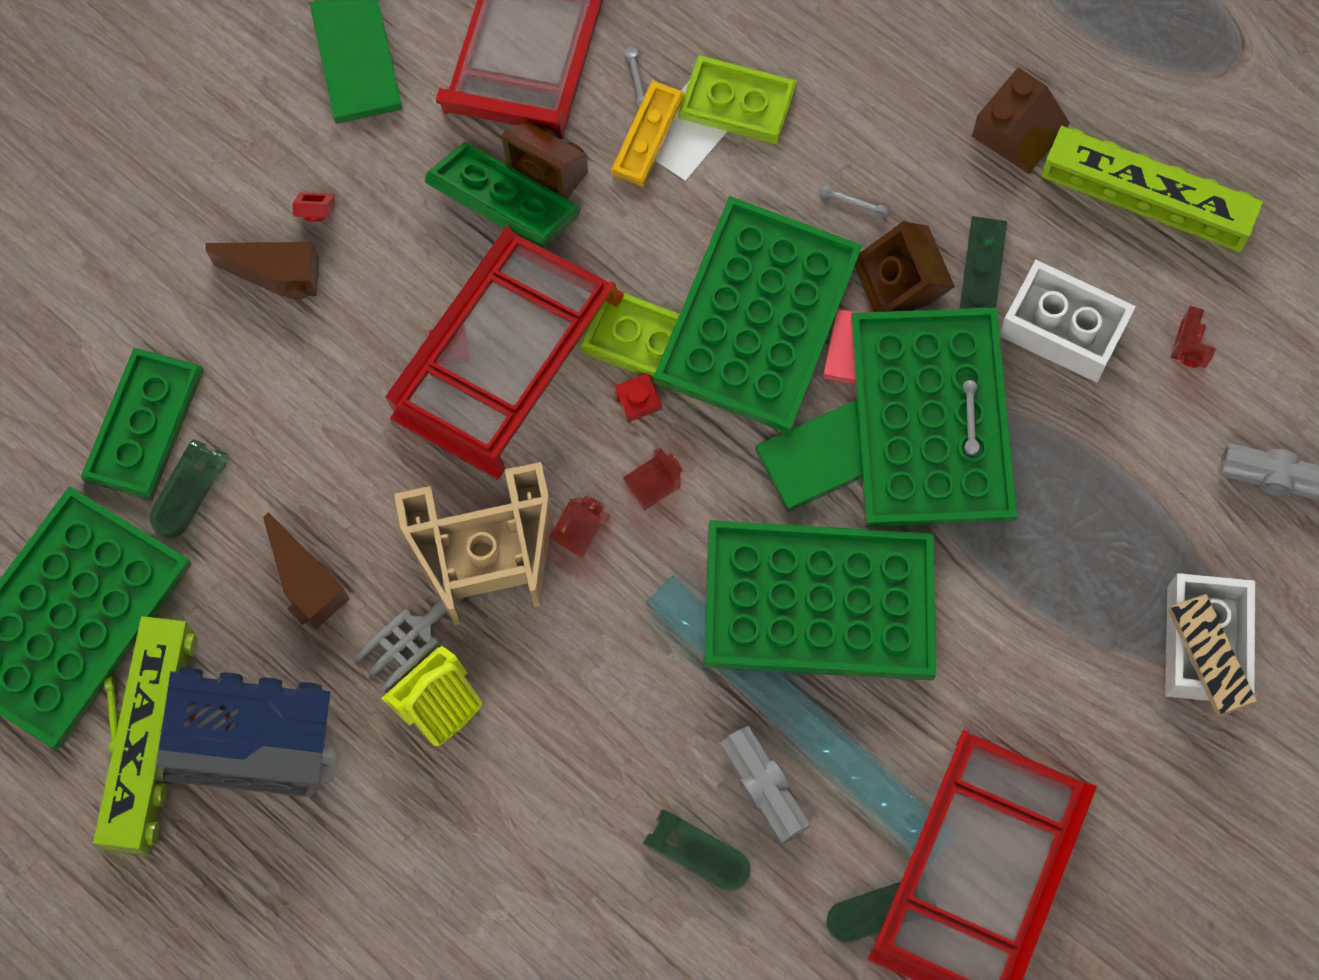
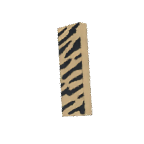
[1168,594,1257,717]

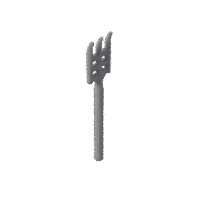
[355,597,465,692]

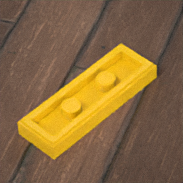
[611,80,685,188]

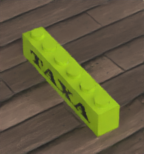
[1041,126,1263,253]
[93,616,198,856]

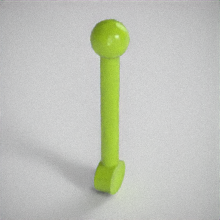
[104,676,118,753]

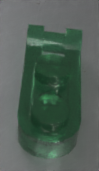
[149,439,228,538]
[642,809,751,891]
[826,873,937,943]

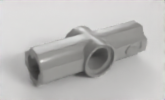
[1219,443,1319,501]
[720,726,810,845]

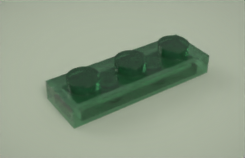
[959,216,1007,309]

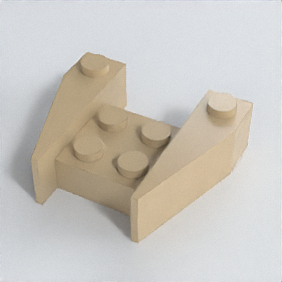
[394,462,553,625]

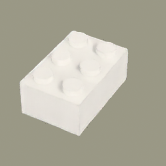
[1000,260,1136,383]
[1165,573,1255,701]

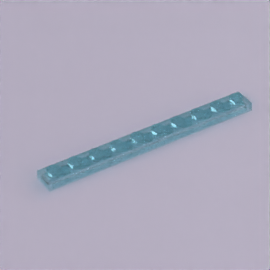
[646,576,957,865]

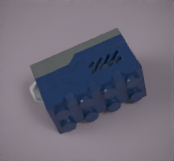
[155,667,337,798]

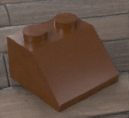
[972,67,1070,174]
[501,121,588,199]
[855,221,955,312]

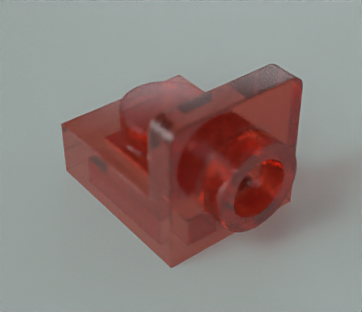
[1170,305,1216,368]
[623,447,683,511]
[549,496,611,557]

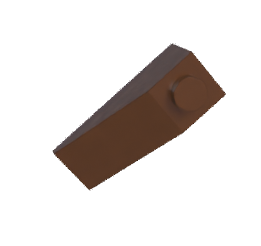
[205,242,319,300]
[263,512,349,629]

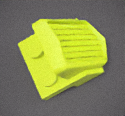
[381,646,483,747]

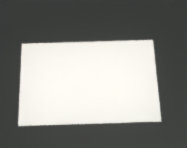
[656,82,727,181]

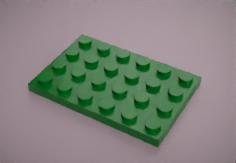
[653,196,862,434]
[850,308,1017,527]
[0,486,192,752]
[704,520,936,681]

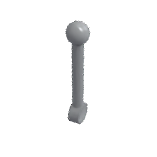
[625,47,645,108]
[819,185,890,219]
[963,380,980,456]

